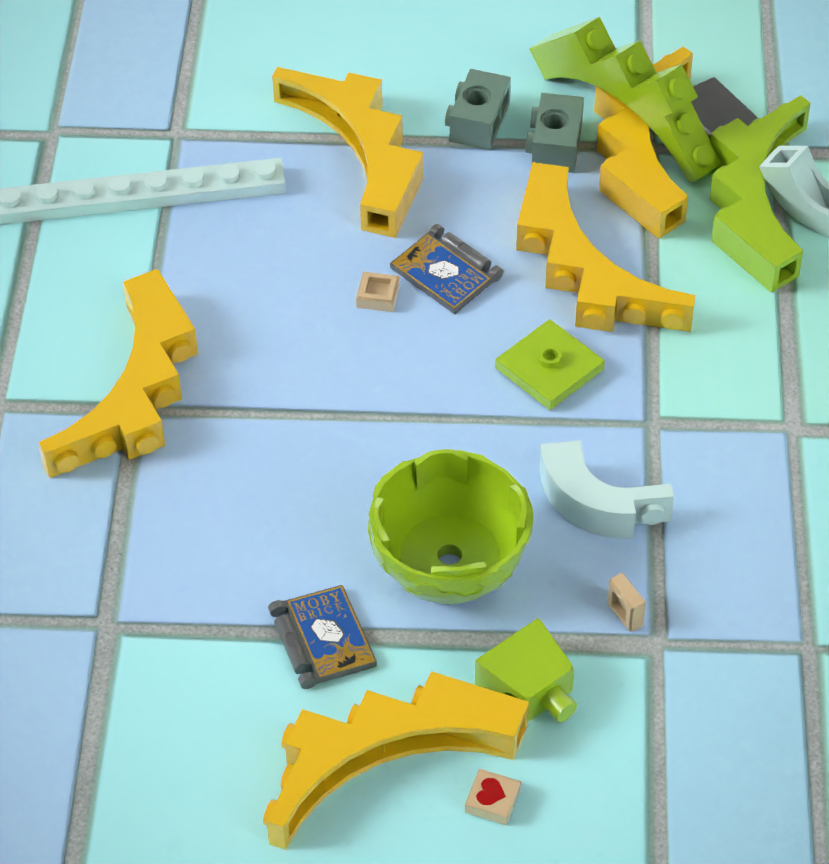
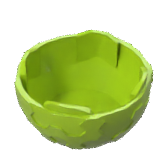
[368,449,534,604]

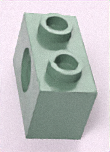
[445,69,511,150]
[526,93,584,173]

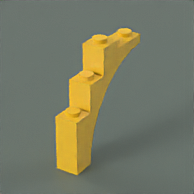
[594,46,693,239]
[272,67,423,238]
[516,162,696,332]
[38,268,198,478]
[263,671,529,850]

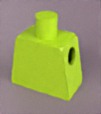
[475,618,577,722]

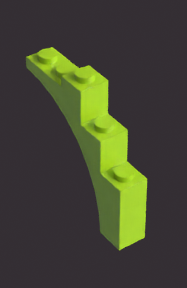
[529,17,722,182]
[709,95,811,293]

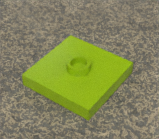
[495,319,605,410]

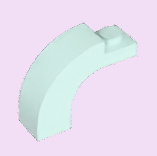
[759,146,829,238]
[539,440,674,538]

